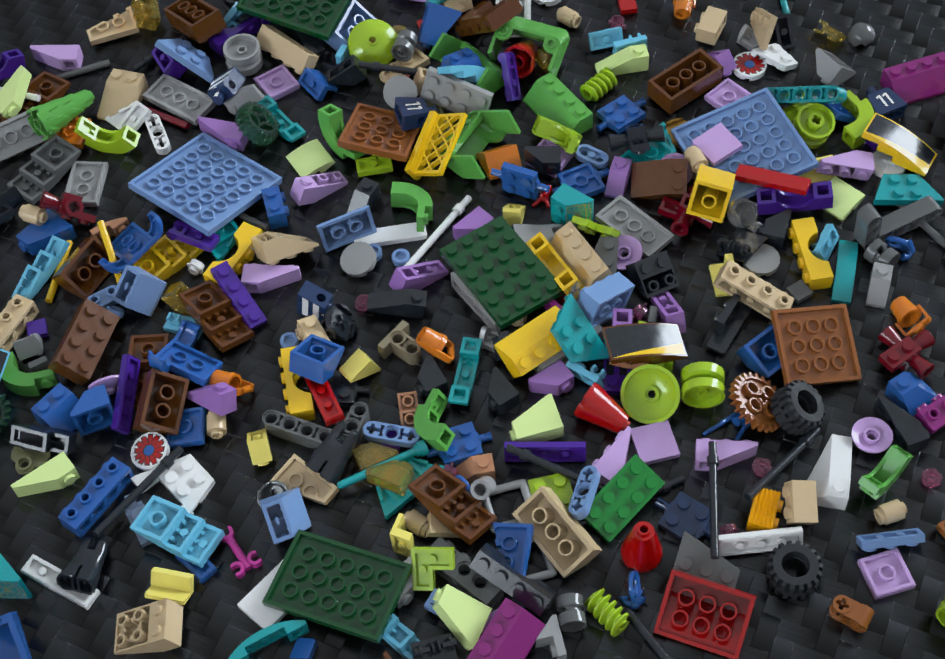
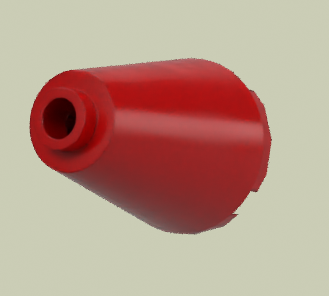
[504,40,537,78]
[573,382,631,433]
[620,521,663,573]

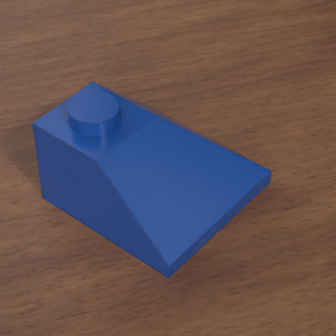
[884,372,937,416]

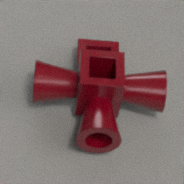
[657,186,714,236]
[39,191,97,226]
[878,325,935,380]

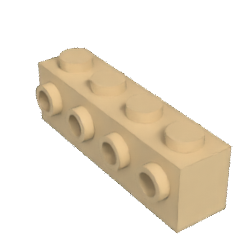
[256,24,319,75]
[713,260,794,320]
[0,294,39,351]

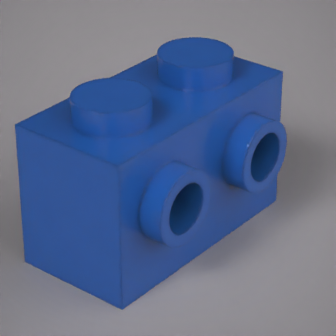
[261,185,290,230]

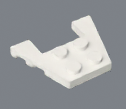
[131,454,215,514]

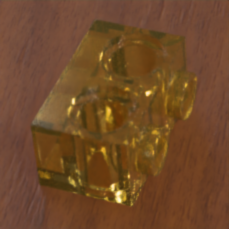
[131,0,161,31]

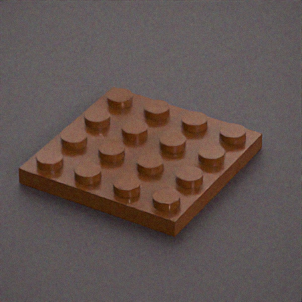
[337,103,422,162]
[770,304,862,385]

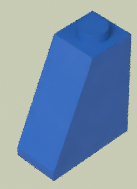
[418,2,462,49]
[16,209,77,255]

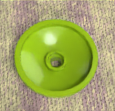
[348,19,397,65]
[620,364,681,424]

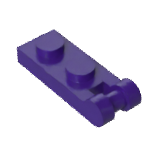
[498,51,521,101]
[166,220,220,253]

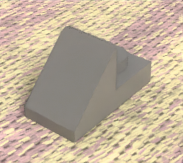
[536,614,567,659]

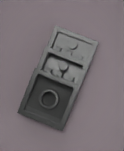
[7,135,81,205]

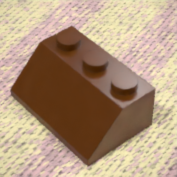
[51,235,119,300]
[133,368,189,435]

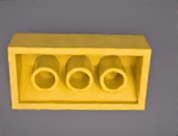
[493,305,562,379]

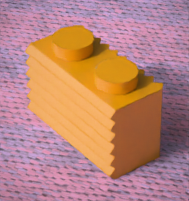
[746,488,784,531]

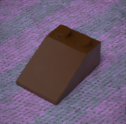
[631,159,687,200]

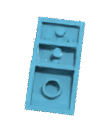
[129,495,225,568]

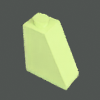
[509,393,564,442]
[432,584,492,651]

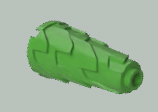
[26,89,95,141]

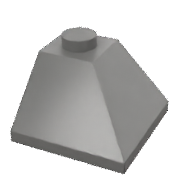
[815,47,856,86]

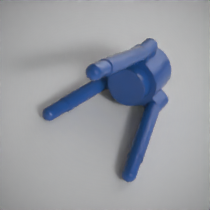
[703,412,751,441]

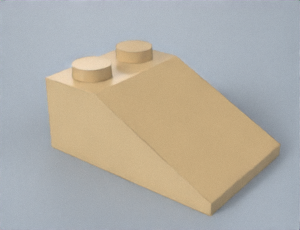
[97,68,149,121]

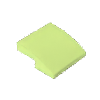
[286,139,335,177]
[823,176,866,222]

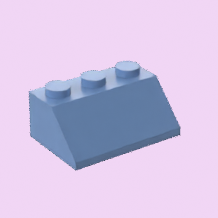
[324,0,376,54]
[316,205,377,252]
[577,272,635,328]

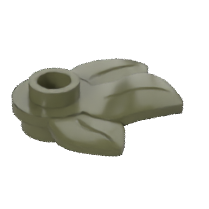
[11,446,51,475]

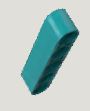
[768,85,847,105]

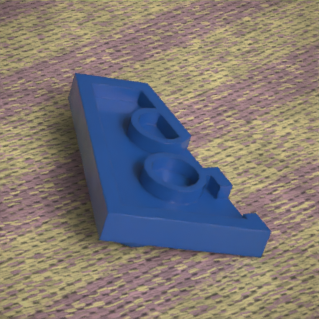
[493,522,534,577]

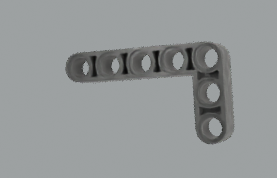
[854,196,943,251]
[262,402,370,458]

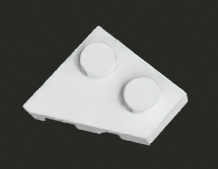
[751,43,798,72]
[105,101,152,131]

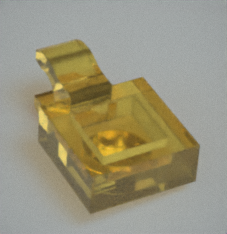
[814,20,847,42]

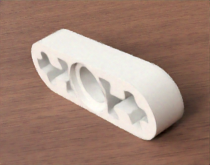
[145,114,171,155]

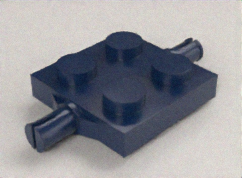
[655,491,720,540]

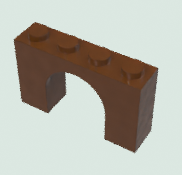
[454,0,523,37]

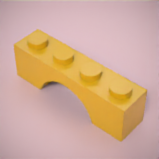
[787,217,834,290]
[203,222,263,291]
[526,232,584,298]
[278,346,316,421]

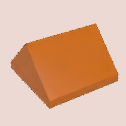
[475,144,522,180]

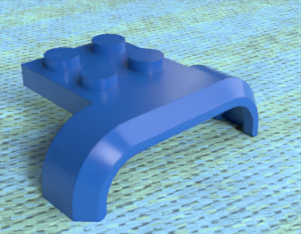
[98,210,163,274]
[148,320,223,386]

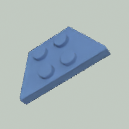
[154,38,214,83]

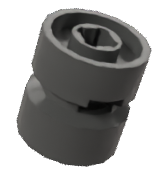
[391,29,418,62]
[863,238,900,267]
[555,593,587,632]

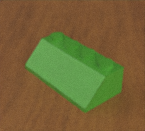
[523,72,593,134]

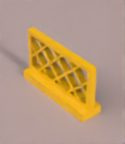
[404,111,468,180]

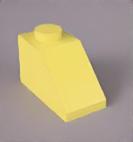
[247,429,273,466]

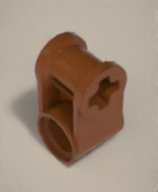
[829,595,874,633]

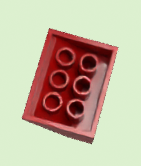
[653,569,757,659]

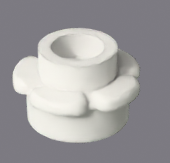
[187,259,205,275]

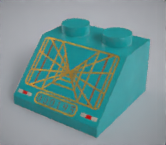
[551,183,594,227]
[0,553,33,599]

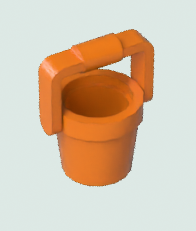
[673,0,696,20]
[890,296,931,338]
[415,326,455,364]
[209,370,254,396]

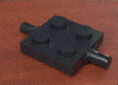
[303,371,370,407]

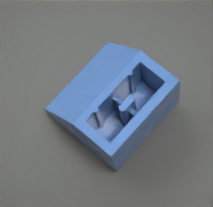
[111,265,167,317]
[259,487,312,544]

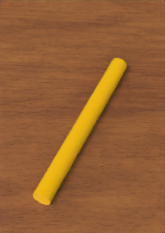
[97,220,122,284]
[45,240,73,303]

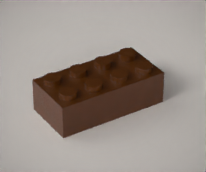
[163,0,227,44]
[647,48,724,115]
[48,298,120,386]

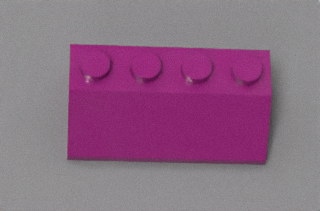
[880,51,945,104]
[467,598,545,659]

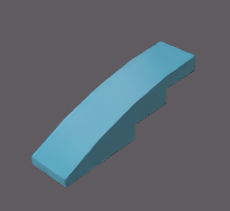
[437,65,486,83]
[12,235,70,300]
[382,614,420,659]

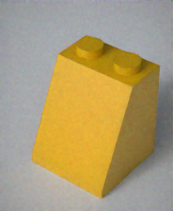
[686,164,736,223]

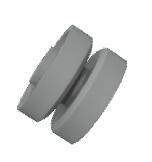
[223,33,263,77]

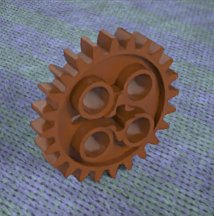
[728,372,781,433]

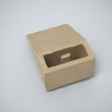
[251,231,319,265]
[114,598,183,655]

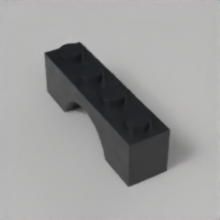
[469,543,557,616]

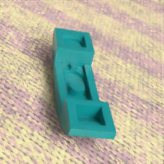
[255,94,307,143]
[831,240,858,305]
[448,337,482,406]
[228,620,310,659]

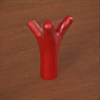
[532,184,552,208]

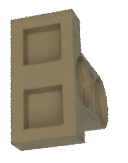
[378,320,422,365]

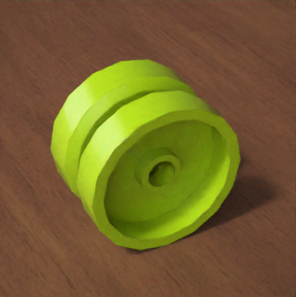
[792,103,836,149]
[681,362,725,408]

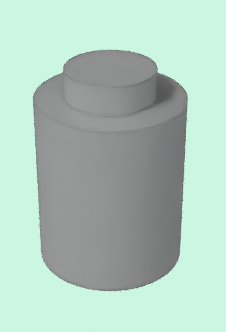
[470,476,496,500]

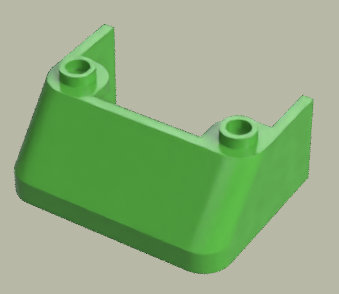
[487,16,570,76]
[428,33,504,93]
[437,110,521,179]

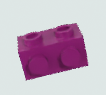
[913,393,945,435]

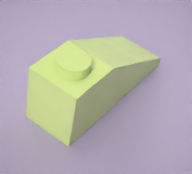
[595,44,649,76]
[0,65,32,119]
[11,452,80,497]

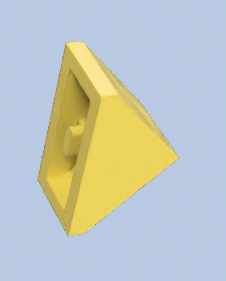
[503,203,526,226]
[339,348,381,383]

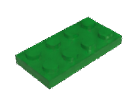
[584,454,665,543]

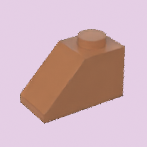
[452,453,496,486]

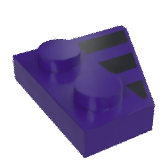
[603,359,632,395]

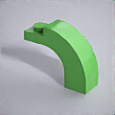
[318,104,365,160]
[391,182,433,232]
[1,352,59,396]
[414,388,455,452]
[858,445,913,500]

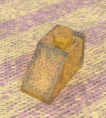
[161,281,192,317]
[352,442,399,472]
[365,459,415,496]

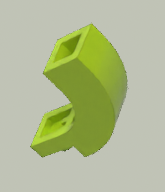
[841,90,874,150]
[532,115,583,154]
[74,116,141,154]

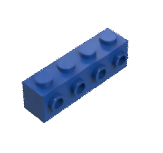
[58,456,134,538]

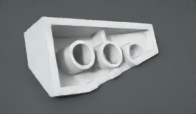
[808,434,852,510]

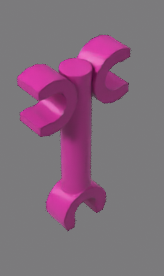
[221,526,263,579]

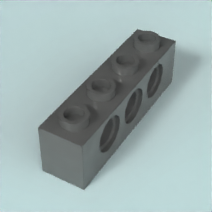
[430,537,504,608]

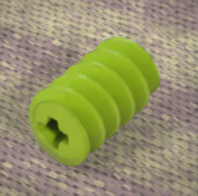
[580,67,618,102]
[584,588,630,637]

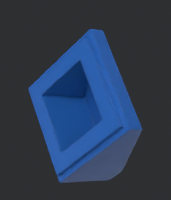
[290,638,318,659]

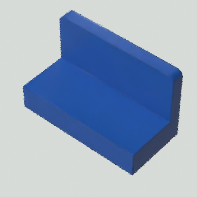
[298,67,338,101]

